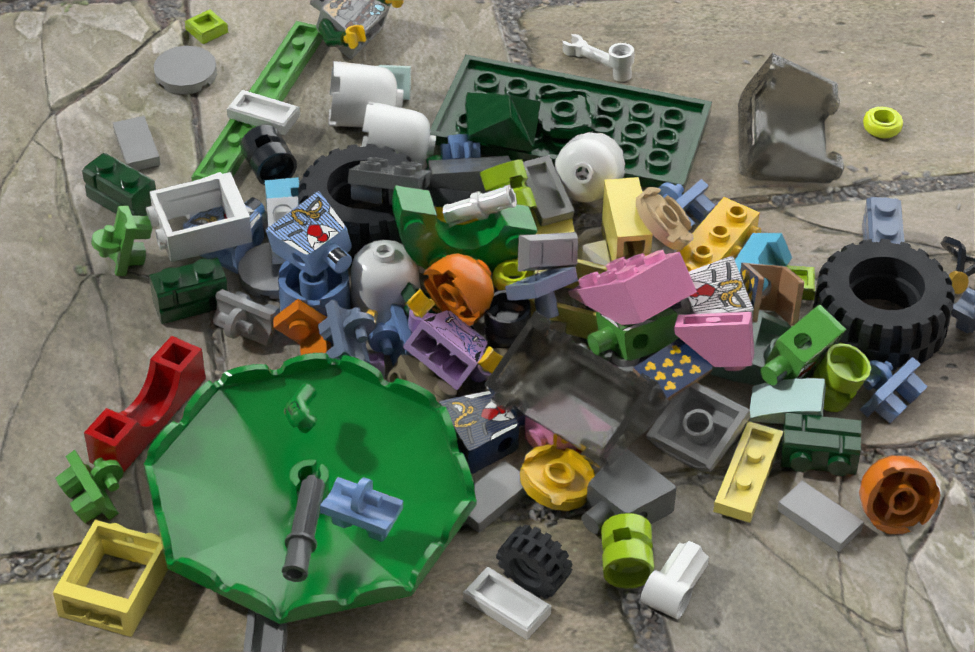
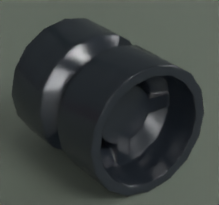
[240,125,297,185]
[484,290,531,354]

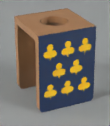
[740,263,804,326]
[629,338,712,422]

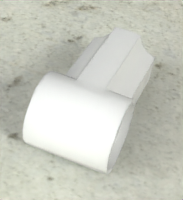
[640,541,709,619]

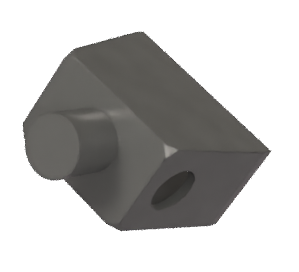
[582,446,677,534]

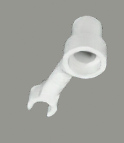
[563,34,634,82]

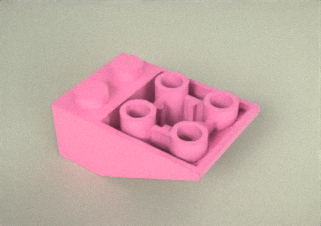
[568,250,697,325]

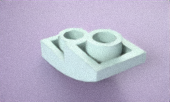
[749,378,826,424]

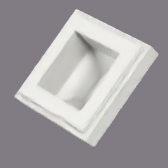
[577,240,611,265]

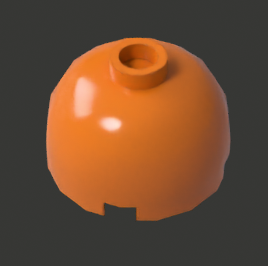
[423,253,494,326]
[859,455,941,534]

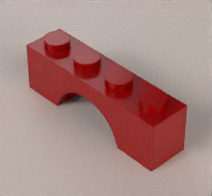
[84,336,206,473]

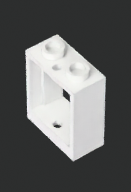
[146,172,252,262]

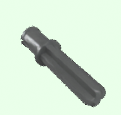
[281,475,325,582]

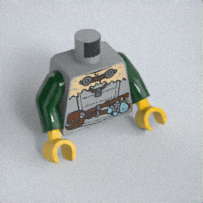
[310,0,404,60]

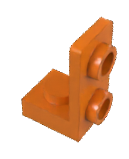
[273,299,331,355]

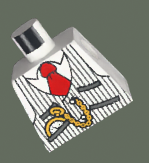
[670,256,754,319]

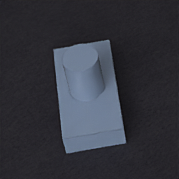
[505,267,578,320]

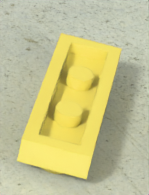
[713,421,784,523]

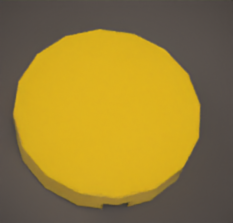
[519,444,595,511]

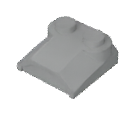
[646,383,751,472]

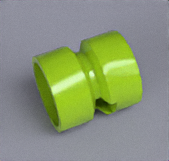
[480,159,537,210]
[809,343,871,412]
[601,513,654,589]

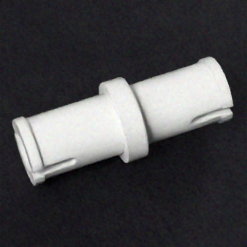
[443,185,517,227]

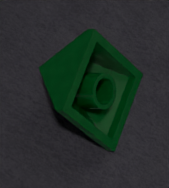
[465,92,541,152]

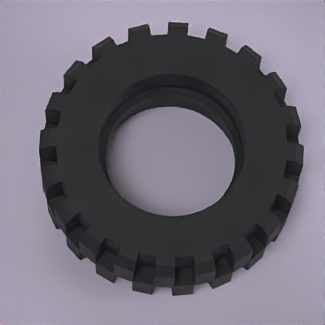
[298,144,428,268]
[813,239,955,371]

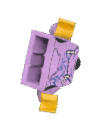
[403,289,507,390]

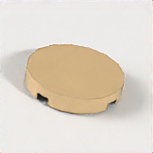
[636,187,693,250]

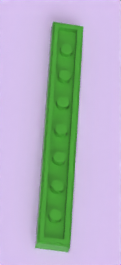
[191,21,323,181]

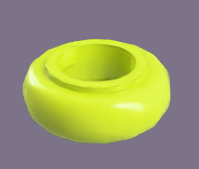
[863,107,903,138]
[492,259,536,291]

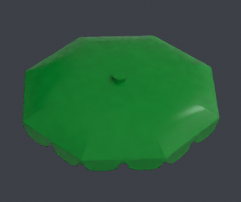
[143,353,477,624]

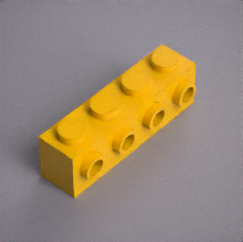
[676,197,761,272]

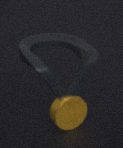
[941,236,975,294]

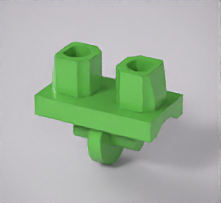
[91,206,152,276]
[55,450,123,523]

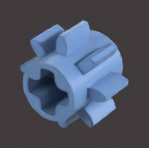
[441,134,481,160]

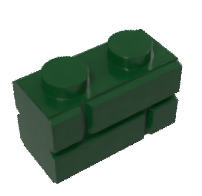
[82,153,156,216]
[149,257,228,324]
[780,413,861,476]

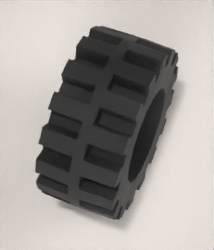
[496,525,573,599]

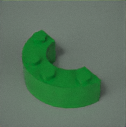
[392,185,538,273]

